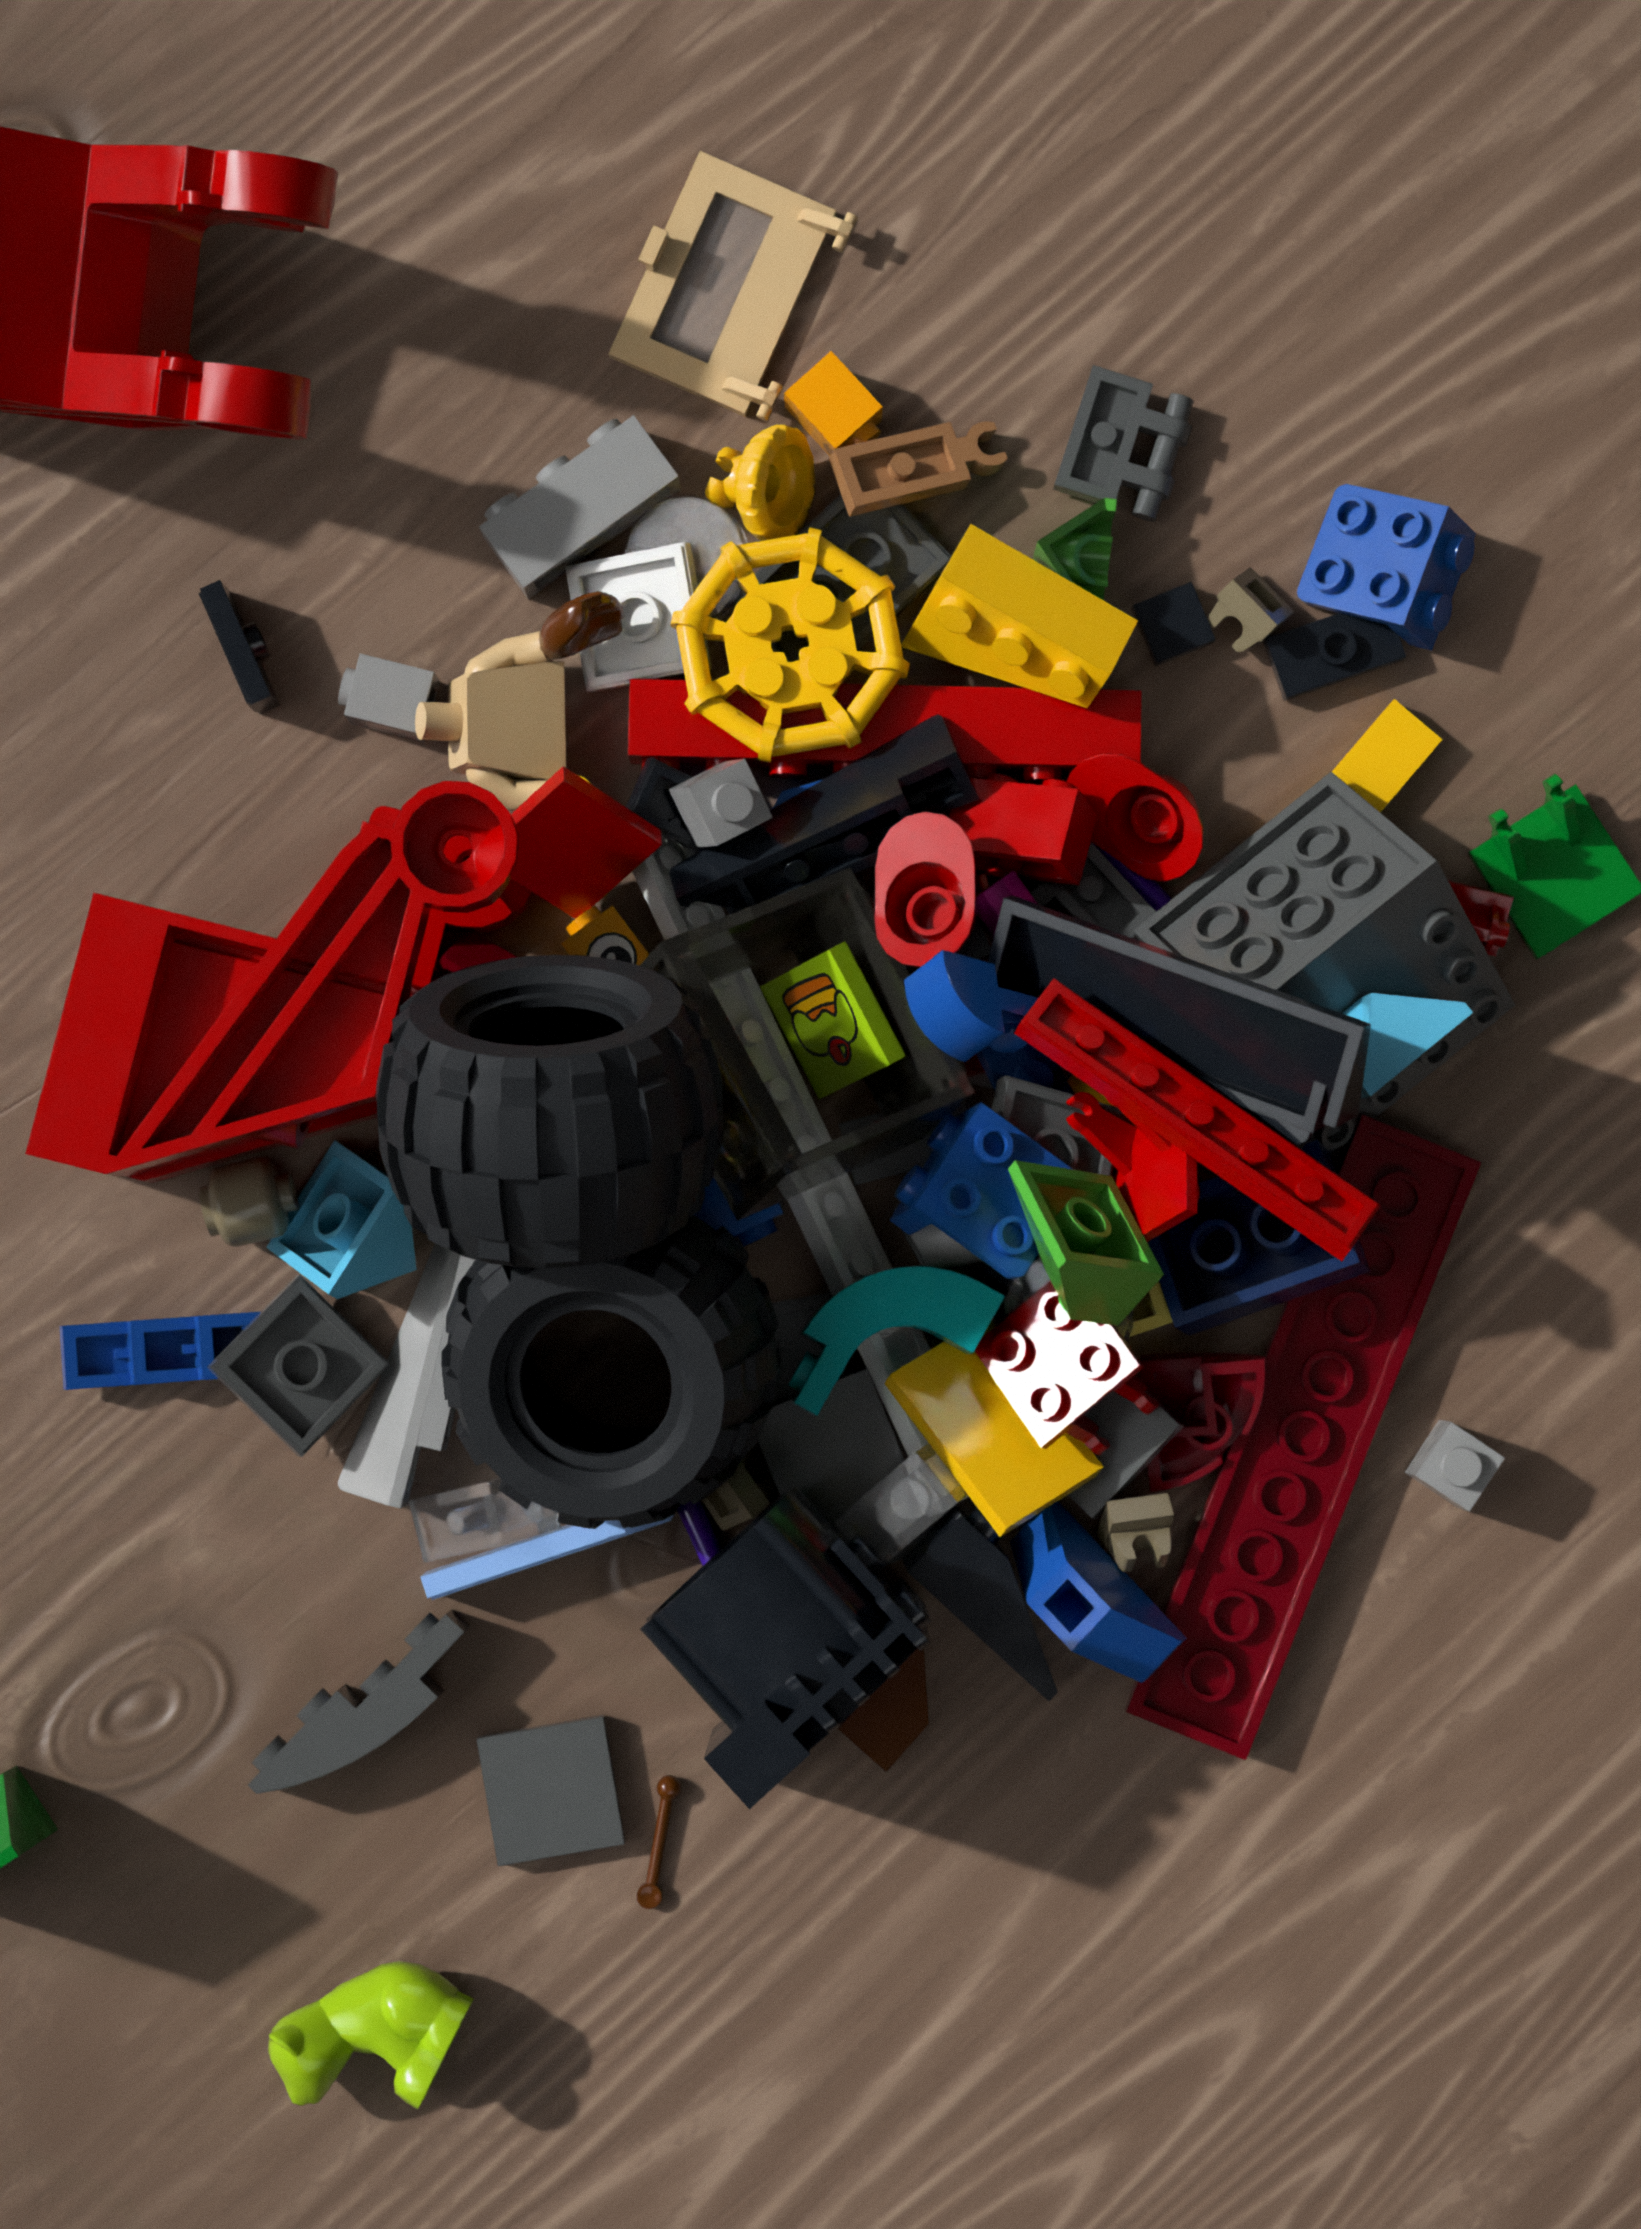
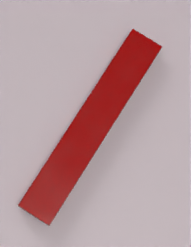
[1014,978,1381,1262]

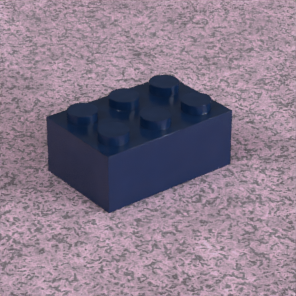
[1147,1140,1371,1336]

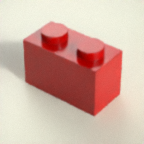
[949,773,1097,885]

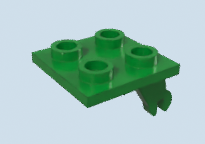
[1467,774,1641,960]

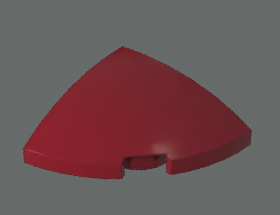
[1140,1353,1266,1492]

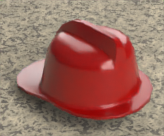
[1067,753,1203,881]
[874,812,977,967]

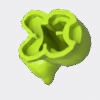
[268,1961,474,2109]

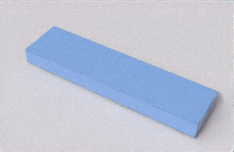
[420,1515,674,1600]

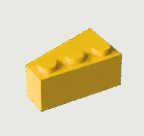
[901,524,1138,708]

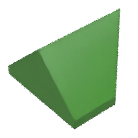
[1033,498,1117,600]

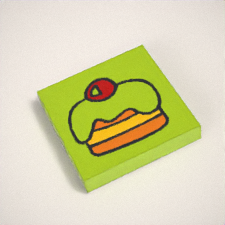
[760,941,905,1099]

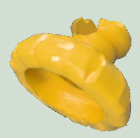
[705,424,815,541]

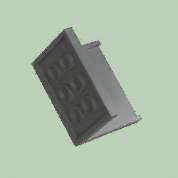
[1133,772,1515,1154]

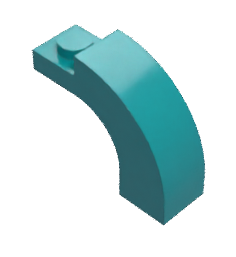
[788,1266,1005,1416]

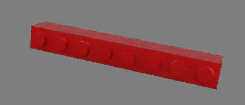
[628,679,1142,784]

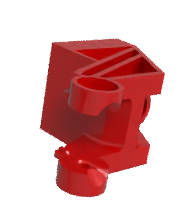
[0,126,338,440]
[25,781,534,1183]

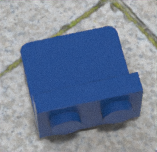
[1297,484,1476,651]
[889,1102,1073,1280]

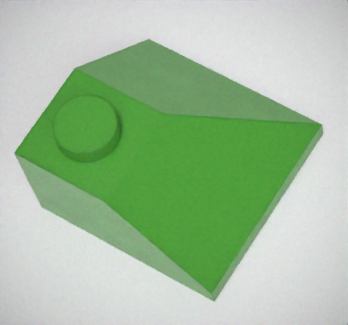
[1008,1160,1164,1326]

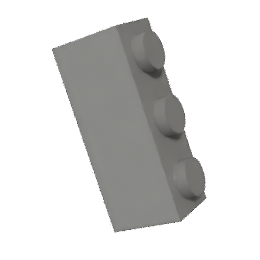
[479,415,681,600]

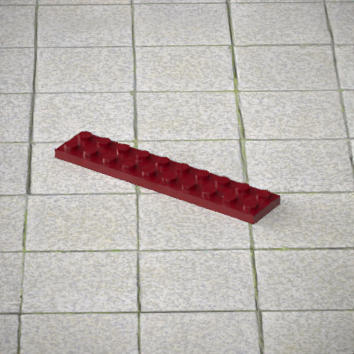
[1124,1115,1482,1760]

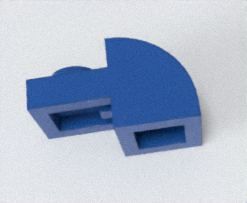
[904,950,1038,1062]

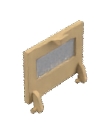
[608,151,858,421]

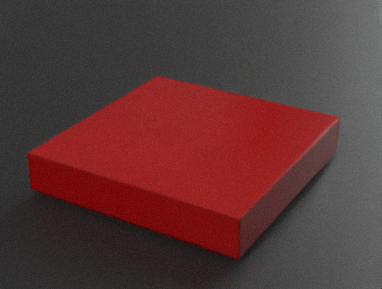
[511,766,662,919]

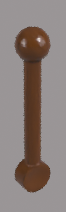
[637,1775,682,1909]

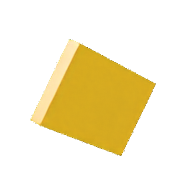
[884,1320,1104,1537]

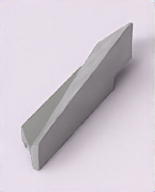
[338,1243,475,1509]

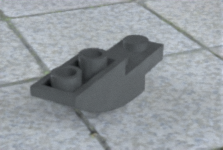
[248,1609,470,1794]

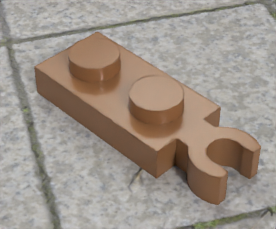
[829,421,1008,517]

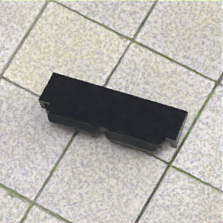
[988,895,1371,1145]

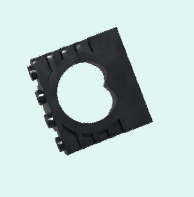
[640,1485,931,1809]

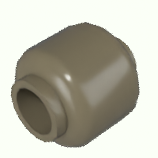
[199,1157,299,1247]

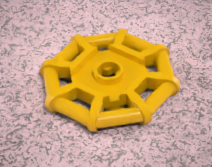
[670,527,910,763]

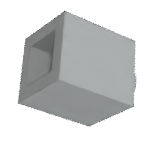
[338,653,440,743]
[669,759,773,847]
[1404,1420,1505,1512]

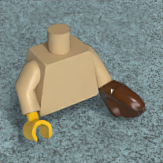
[415,591,625,810]

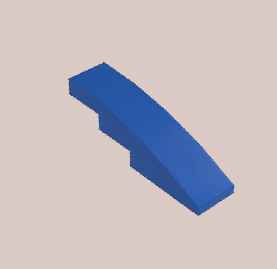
[59,1312,260,1390]

